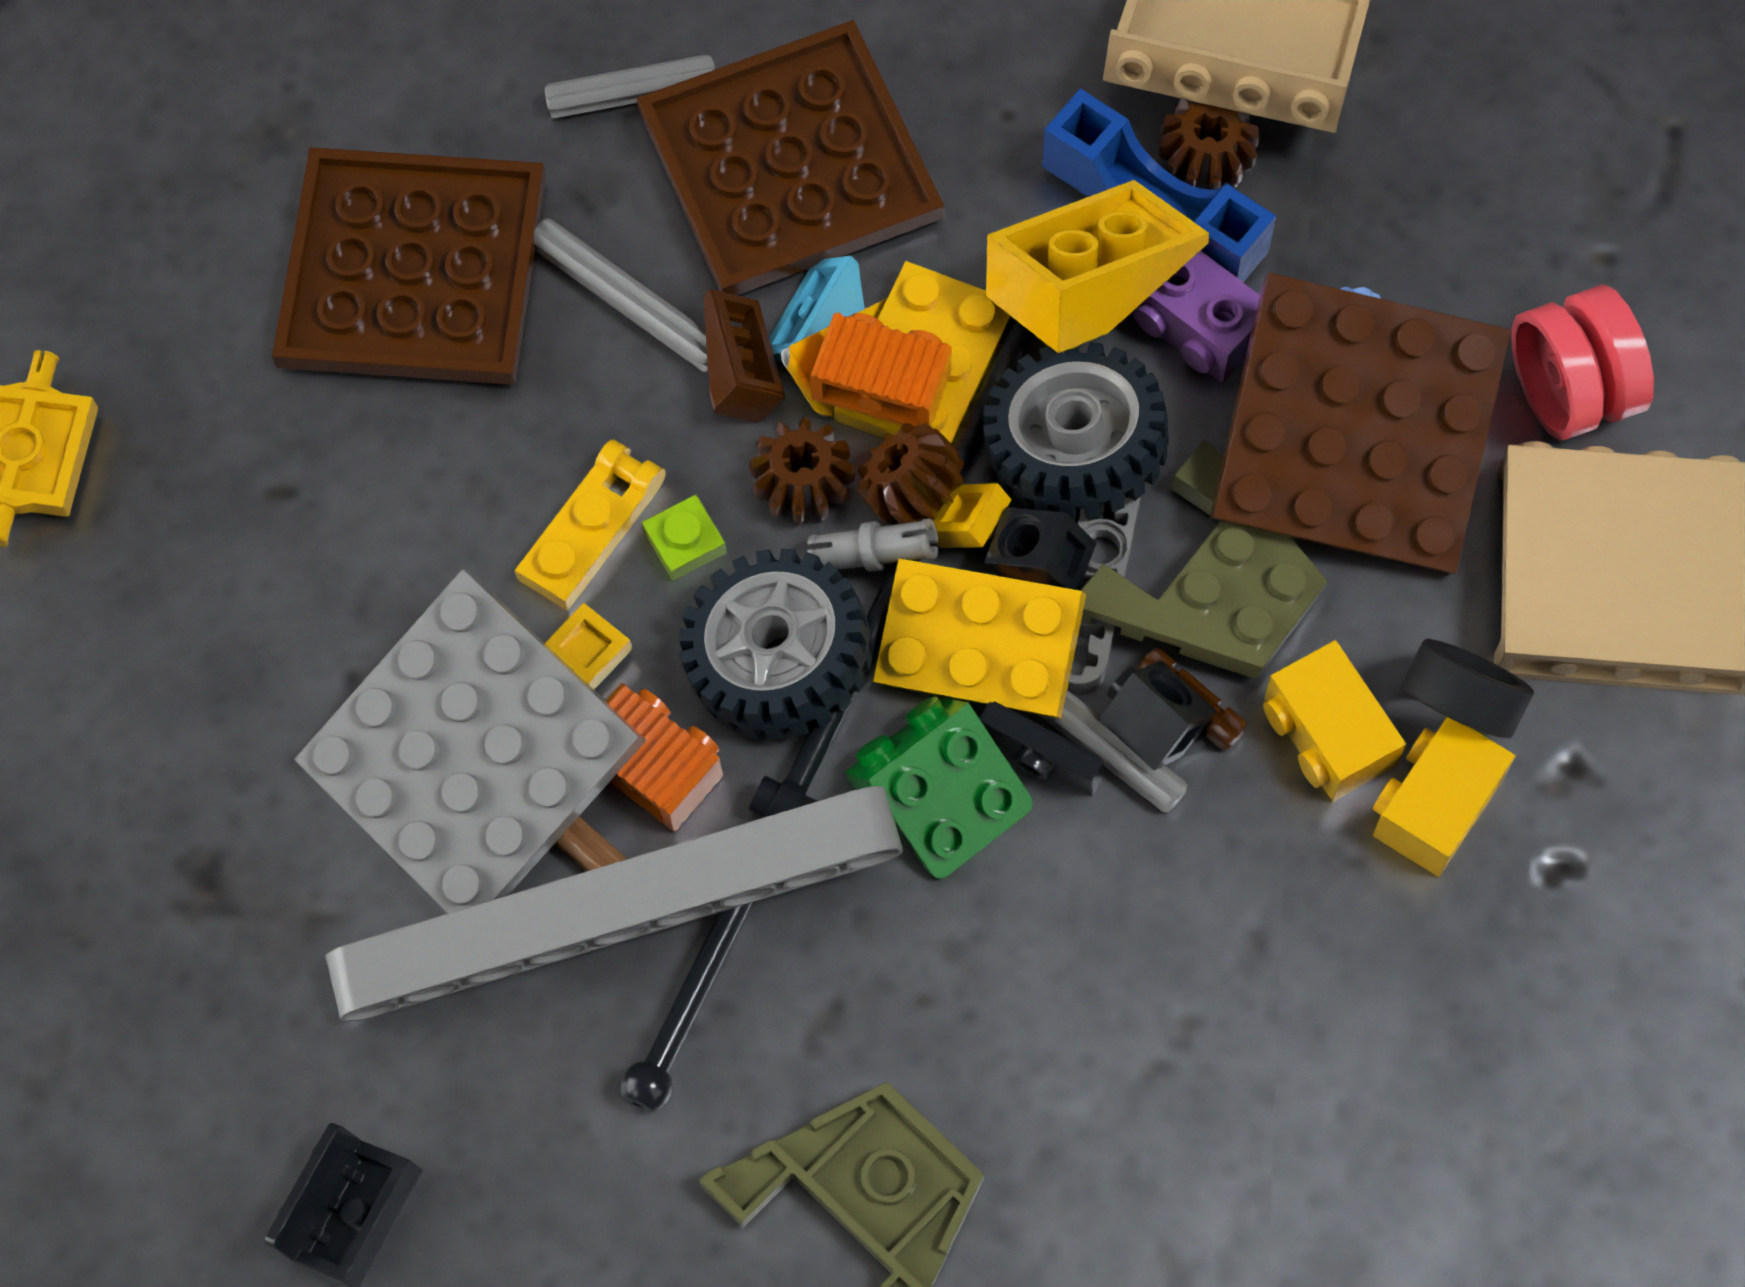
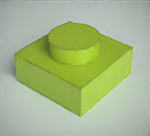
[642,495,727,581]

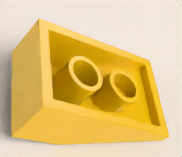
[986,180,1209,353]

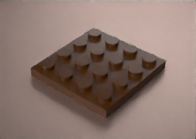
[637,19,945,295]
[272,147,546,385]
[1209,272,1511,574]

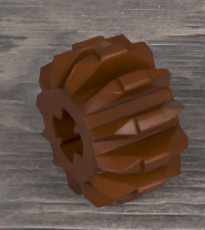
[1158,99,1260,190]
[749,416,855,526]
[857,422,964,525]

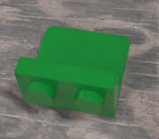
[844,697,1033,878]

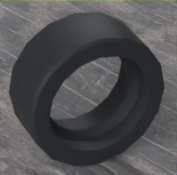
[1402,639,1534,738]

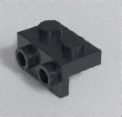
[264,1123,424,1287]

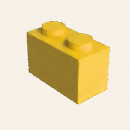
[1263,640,1406,802]
[1372,717,1516,877]

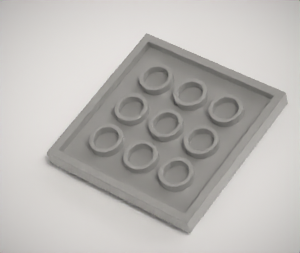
[294,569,646,914]

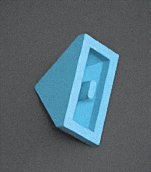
[769,256,865,362]

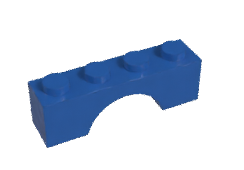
[1042,88,1276,283]

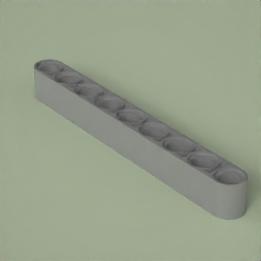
[325,786,903,1022]

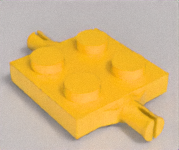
[0,350,98,548]

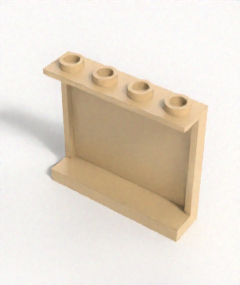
[1103,0,1370,133]
[1494,441,1745,695]

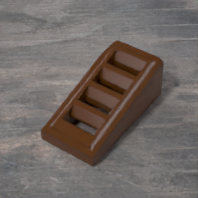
[703,289,786,422]

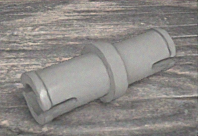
[807,518,938,572]

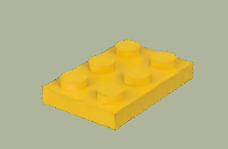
[834,261,1013,444]
[873,558,1086,719]

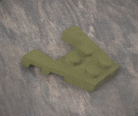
[1081,439,1328,679]
[699,1082,984,1287]

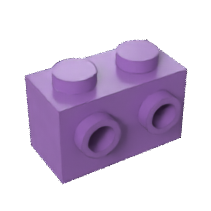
[1131,250,1260,383]

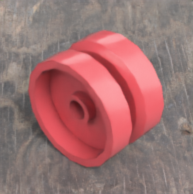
[1511,284,1654,441]

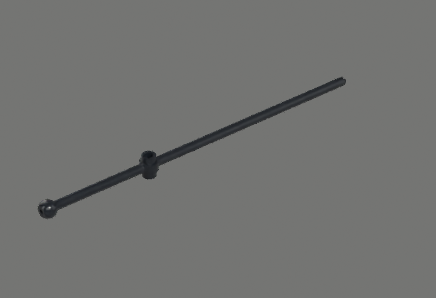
[620,319,1033,1113]

